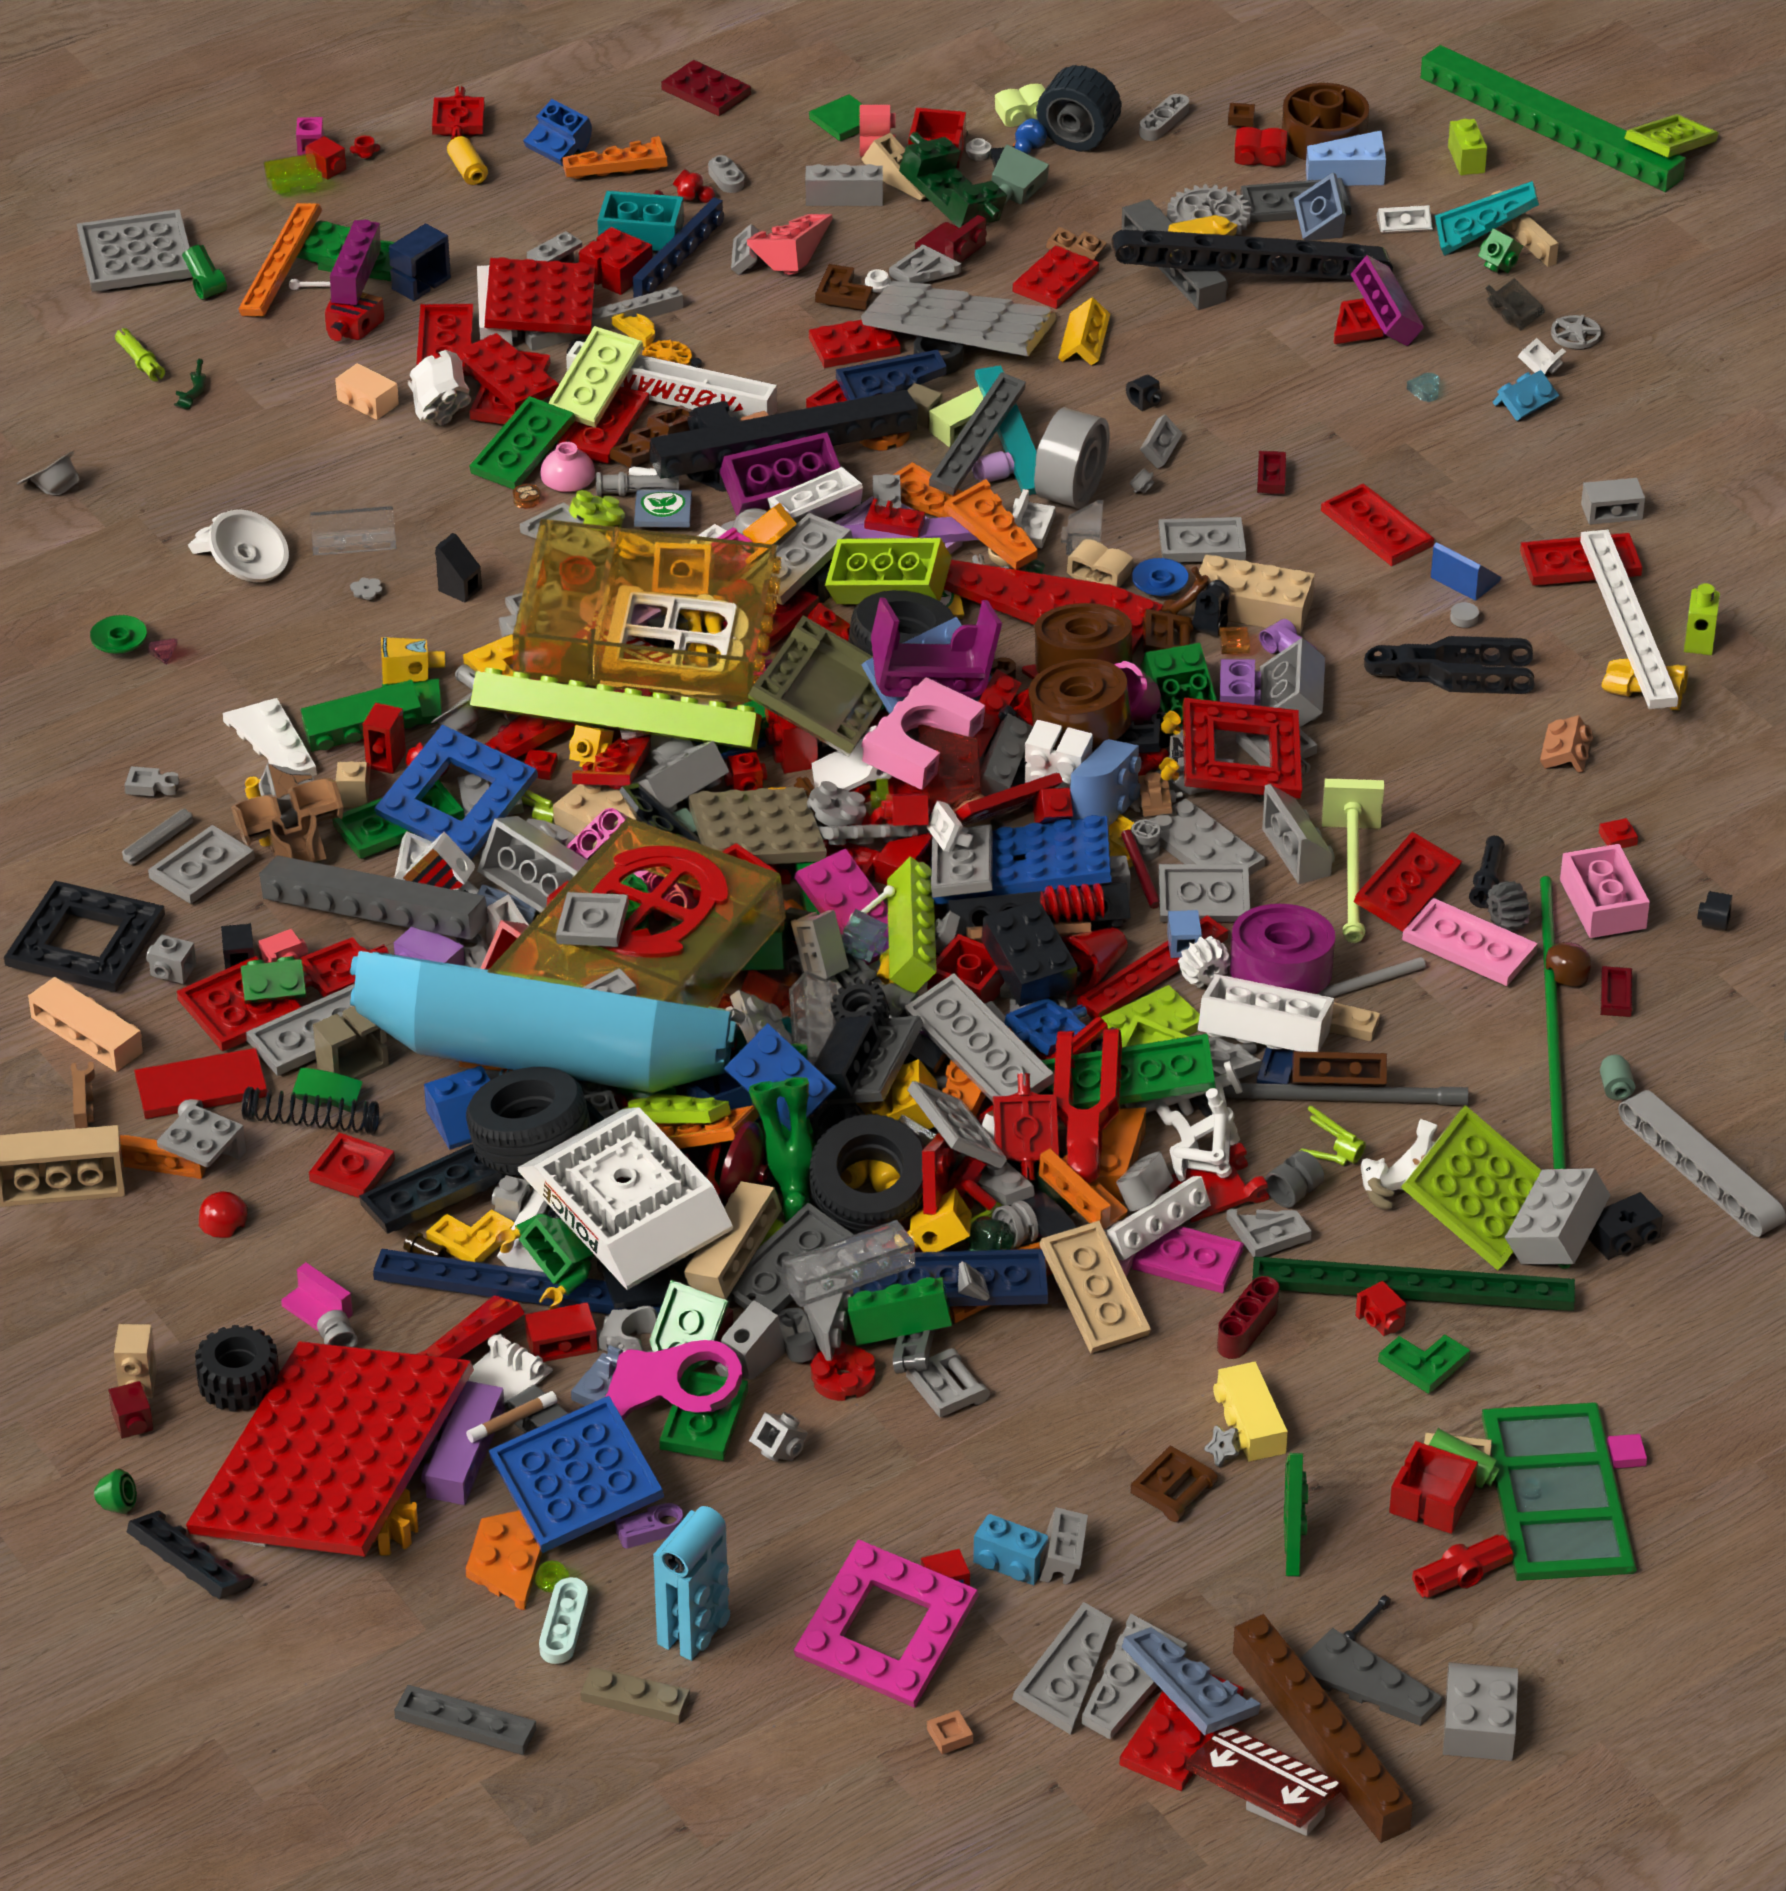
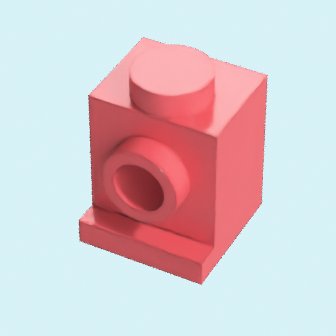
[258,929,308,963]

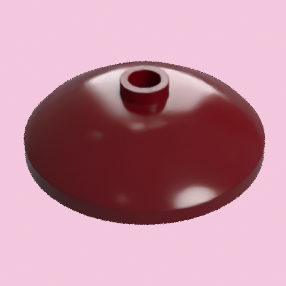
[719,1121,769,1208]

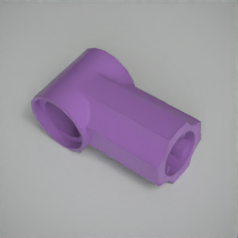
[1259,619,1317,653]

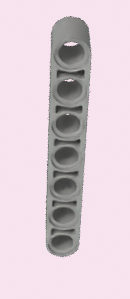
[1618,1090,1786,1237]

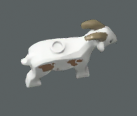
[1361,1119,1438,1210]

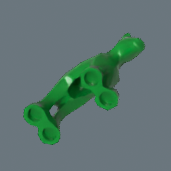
[749,1043,816,1223]

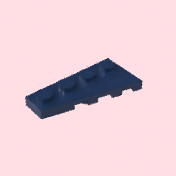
[836,350,946,401]

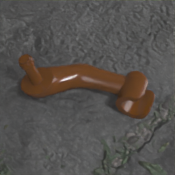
[1161,566,1209,615]

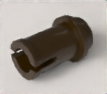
[403,1232,446,1257]

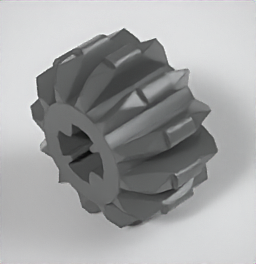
[1487,881,1531,932]

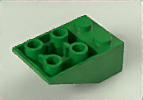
[1140,643,1217,727]

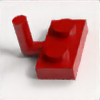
[944,1156,997,1210]

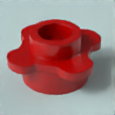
[350,135,380,158]

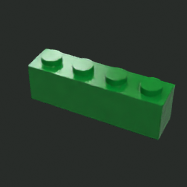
[300,680,423,752]

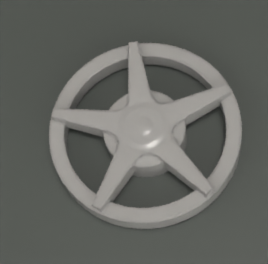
[1551,314,1601,349]

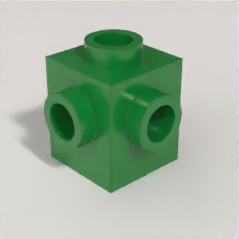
[1478,229,1523,273]

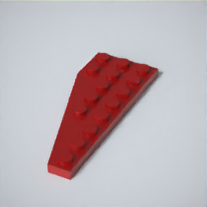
[944,560,1163,655]

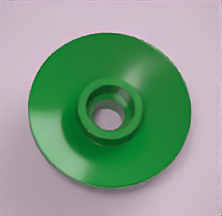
[90,615,147,654]

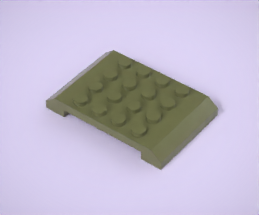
[748,616,883,757]

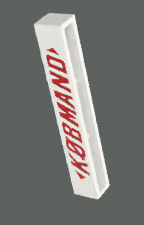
[566,341,777,420]

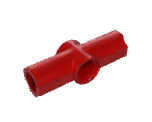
[1412,1534,1513,1598]

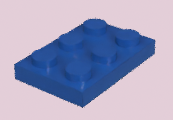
[724,1023,836,1132]

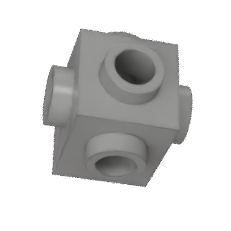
[146,934,197,984]
[749,1412,808,1462]

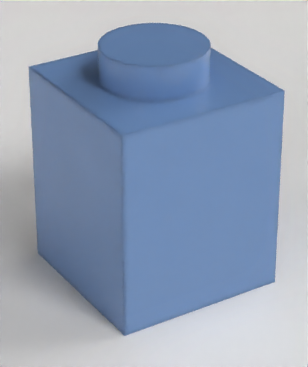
[1167,910,1202,958]

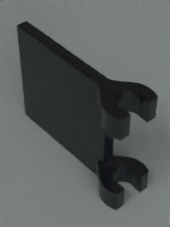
[597,1260,672,1309]

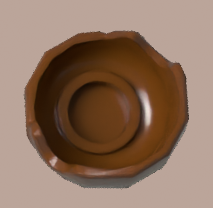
[1546,942,1591,986]

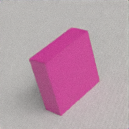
[1607,1434,1647,1469]

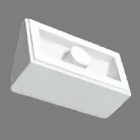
[1376,205,1432,234]

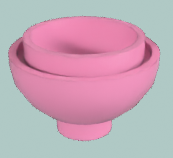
[540,442,595,492]

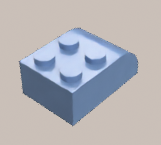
[1070,739,1141,826]

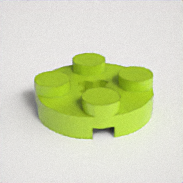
[569,490,625,531]

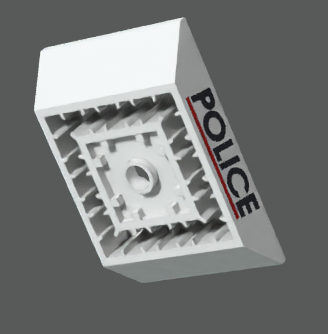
[518,1107,733,1290]

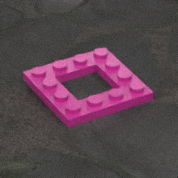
[794,1539,979,1708]

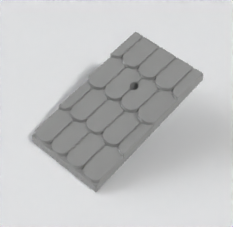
[861,281,1057,356]

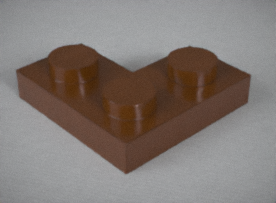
[815,264,873,310]

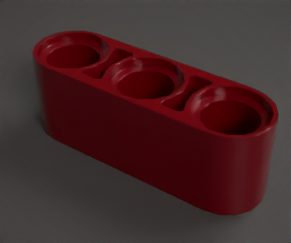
[1217,1276,1279,1359]

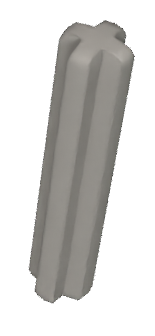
[122,809,193,865]

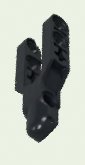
[1364,636,1535,694]

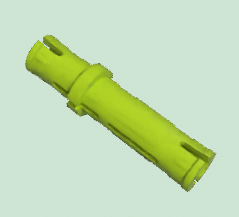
[115,328,165,381]

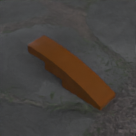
[610,405,691,468]

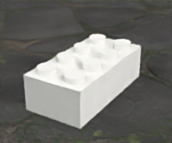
[1198,974,1334,1052]

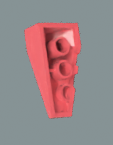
[747,214,833,274]

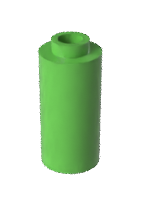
[1429,1428,1499,1489]

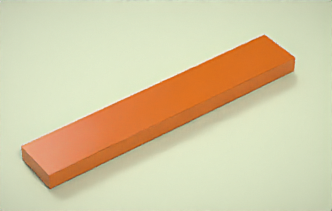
[238,203,322,316]

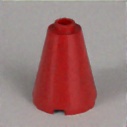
[1061,928,1128,995]

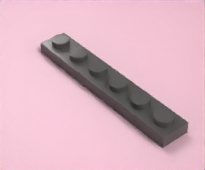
[929,372,1026,496]

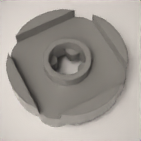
[807,781,866,826]

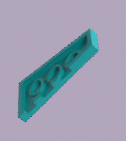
[1435,181,1539,256]

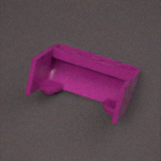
[871,598,1002,698]

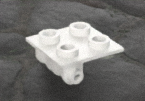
[468,1334,553,1405]

